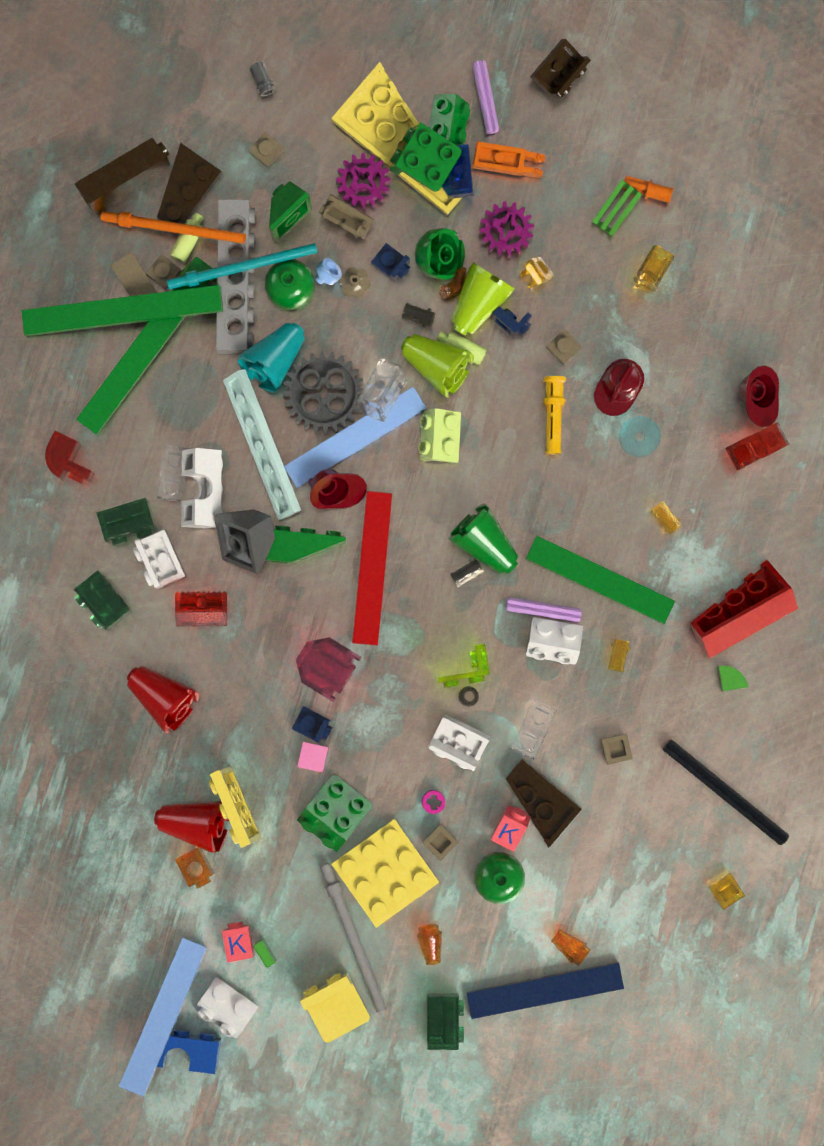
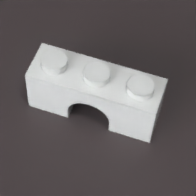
[181,448,223,529]

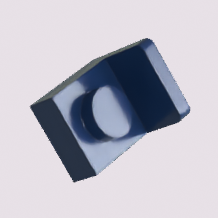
[371,243,411,283]
[491,306,532,339]
[292,706,333,743]

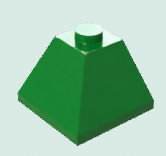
[269,181,312,243]

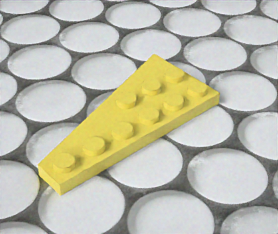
[331,62,463,216]

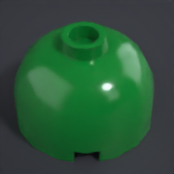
[414,228,465,280]
[265,259,315,311]
[474,852,525,904]

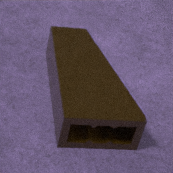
[75,138,170,217]

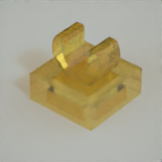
[520,256,555,288]
[708,873,745,910]

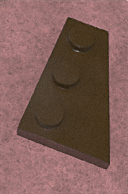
[157,143,222,234]
[506,758,582,848]

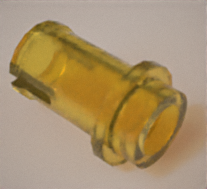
[651,501,682,535]
[607,639,631,672]

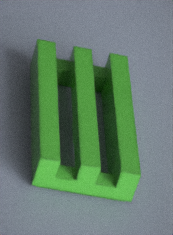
[592,180,643,236]

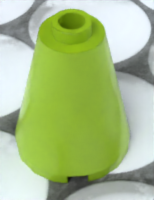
[451,262,515,335]
[401,334,474,397]

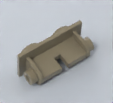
[319,194,374,239]

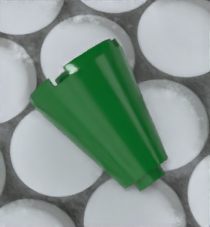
[448,504,518,574]

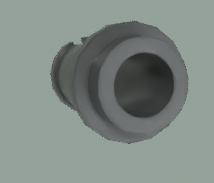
[249,62,275,97]

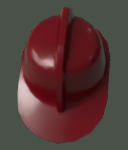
[594,359,644,416]
[739,365,779,427]
[308,469,367,509]

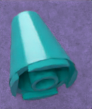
[237,323,305,393]

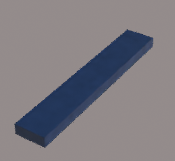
[466,962,624,1019]

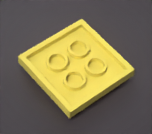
[209,767,261,848]
[331,819,439,928]

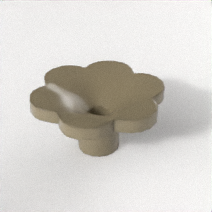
[339,267,371,298]

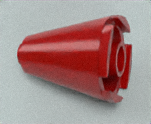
[127,666,199,734]
[154,801,229,853]

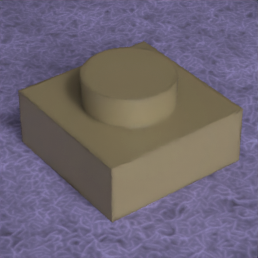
[249,132,285,169]
[146,254,182,290]
[546,329,582,365]
[601,734,633,765]
[422,824,459,861]

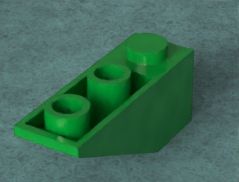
[266,525,346,564]

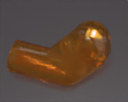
[439,266,467,300]

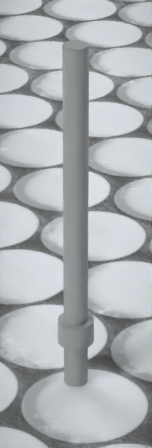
[320,863,387,1013]

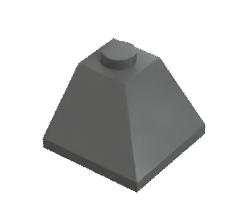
[214,509,275,574]

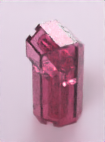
[296,637,362,702]

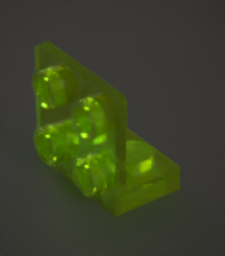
[437,644,490,688]

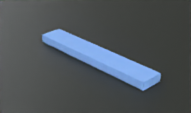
[284,387,427,489]
[119,938,207,1097]

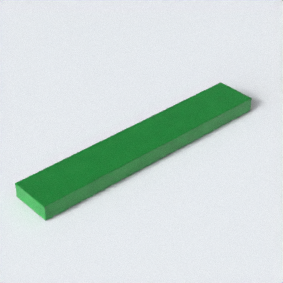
[526,536,675,625]

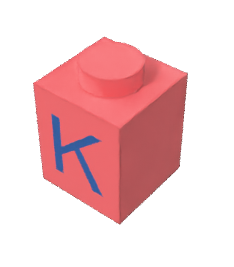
[491,805,531,852]
[222,921,255,963]

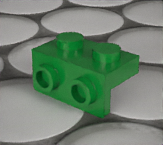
[429,94,470,153]

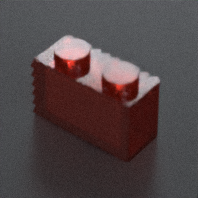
[175,591,227,626]

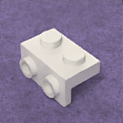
[133,530,186,589]
[526,617,583,665]
[428,714,491,771]
[194,977,258,1039]

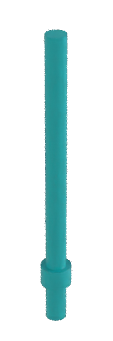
[167,243,318,290]

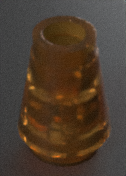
[417,924,442,965]
[551,929,591,966]

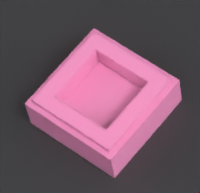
[297,742,328,773]

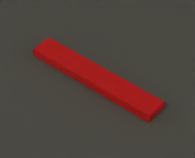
[352,491,392,646]

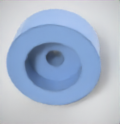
[315,258,342,285]

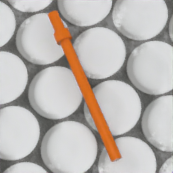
[101,211,246,244]

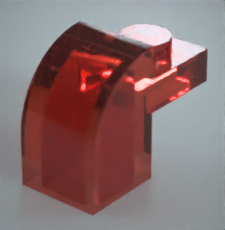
[725,422,790,471]
[45,431,95,484]

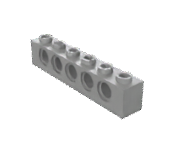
[216,200,255,355]

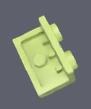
[418,408,461,463]

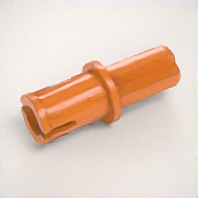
[622,176,674,204]

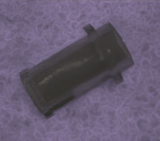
[402,303,436,328]
[450,559,484,587]
[458,686,479,707]

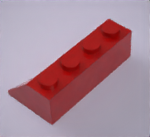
[690,560,799,658]

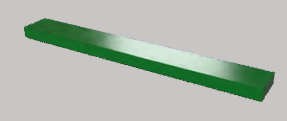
[76,257,213,435]
[22,285,223,336]

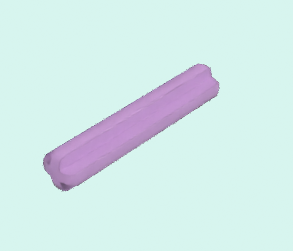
[473,60,499,134]
[506,597,582,622]

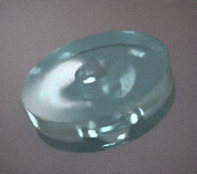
[619,416,661,457]

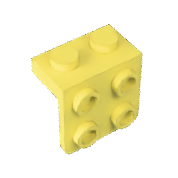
[300,972,370,1043]

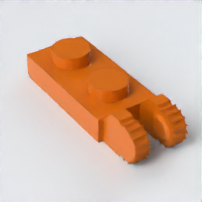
[472,141,545,178]

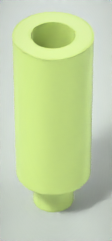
[169,213,204,264]
[436,331,487,365]

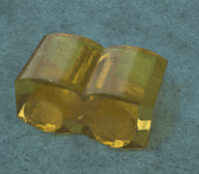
[634,245,674,293]

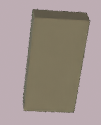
[110,252,158,296]

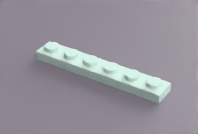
[223,369,301,521]

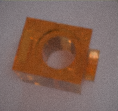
[175,847,215,889]

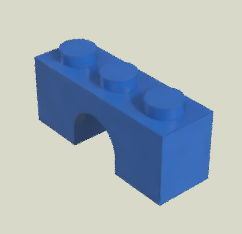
[141,1029,221,1074]

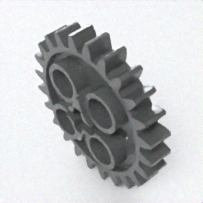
[282,351,365,434]

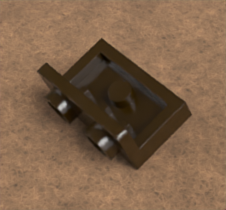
[530,39,591,98]

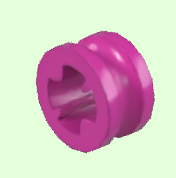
[422,790,445,814]

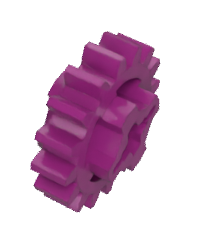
[336,153,391,210]
[479,201,534,258]

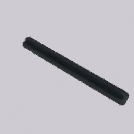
[663,740,789,845]

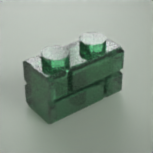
[97,498,157,546]
[74,571,133,631]
[427,993,464,1050]

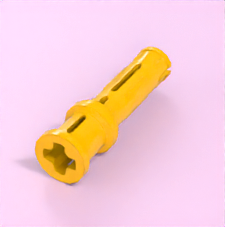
[543,376,566,454]

